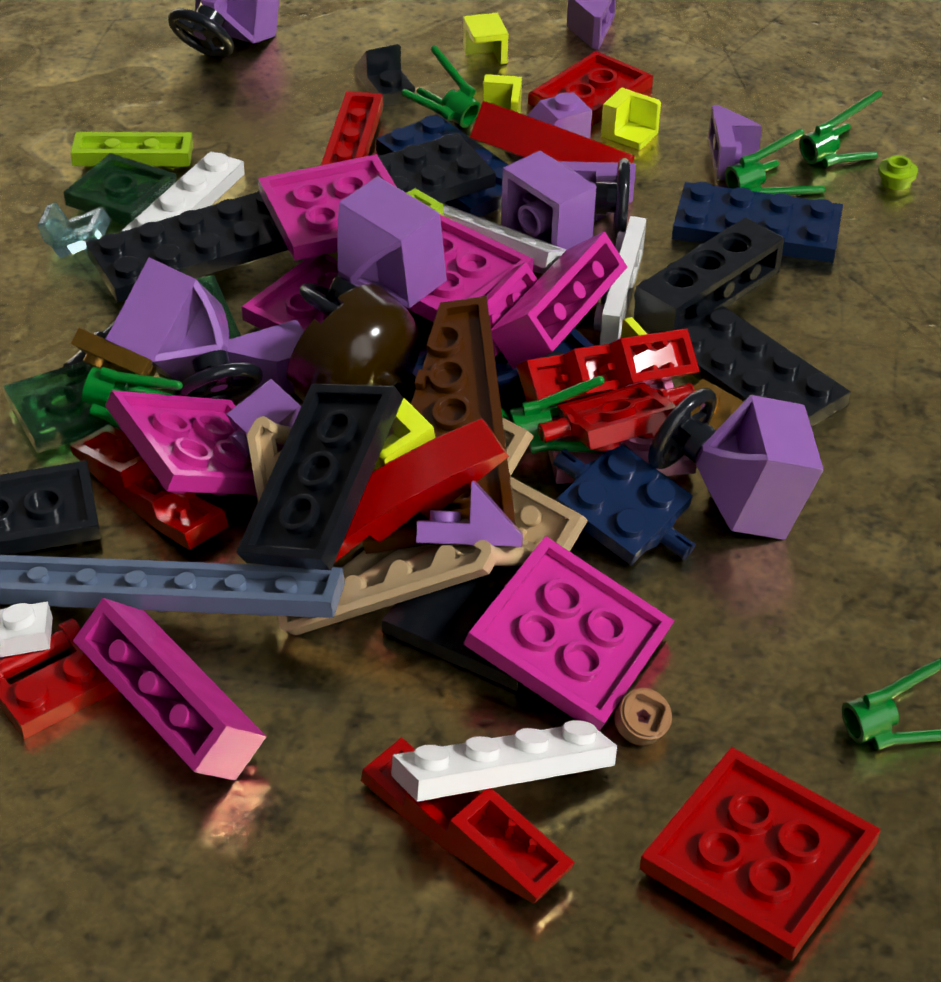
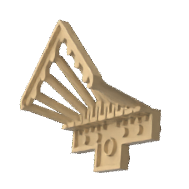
[247,416,588,635]

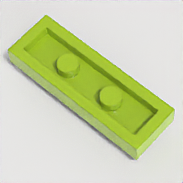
[70,132,193,169]

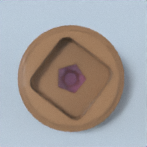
[614,688,672,746]

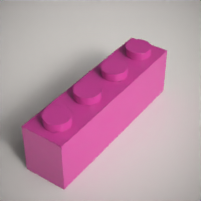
[491,231,628,369]
[73,598,267,780]

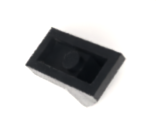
[354,44,415,107]

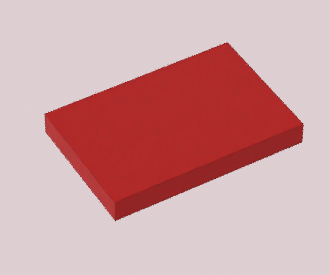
[528,51,653,127]

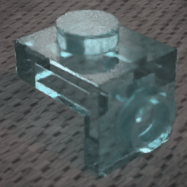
[38,202,111,258]

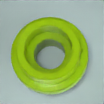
[878,155,918,190]

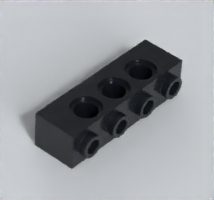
[633,217,785,333]

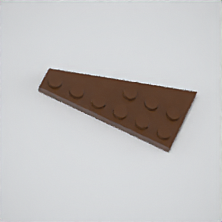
[363,296,516,554]

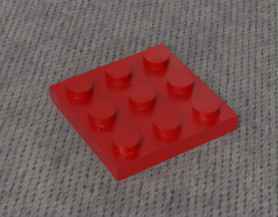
[639,747,881,961]

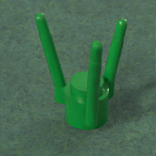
[401,45,481,128]
[799,90,882,167]
[725,128,826,195]
[81,366,183,431]
[510,376,628,454]
[841,658,941,751]

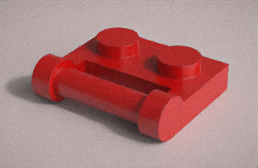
[0,618,119,740]

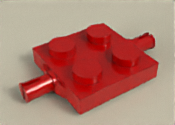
[538,382,695,451]

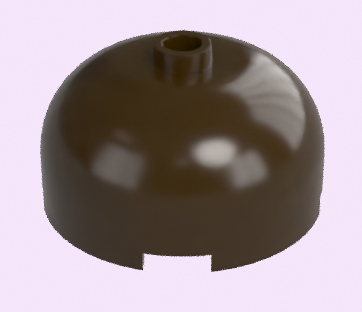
[287,284,420,402]

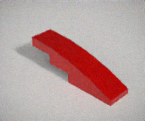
[469,101,635,163]
[516,328,700,406]
[334,418,509,563]
[70,424,229,550]
[360,737,575,904]

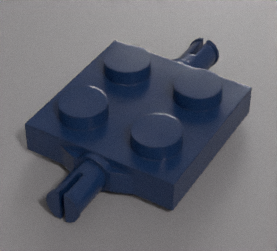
[553,444,696,566]

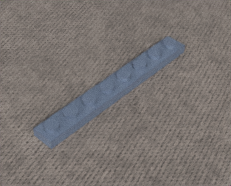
[0,555,345,618]

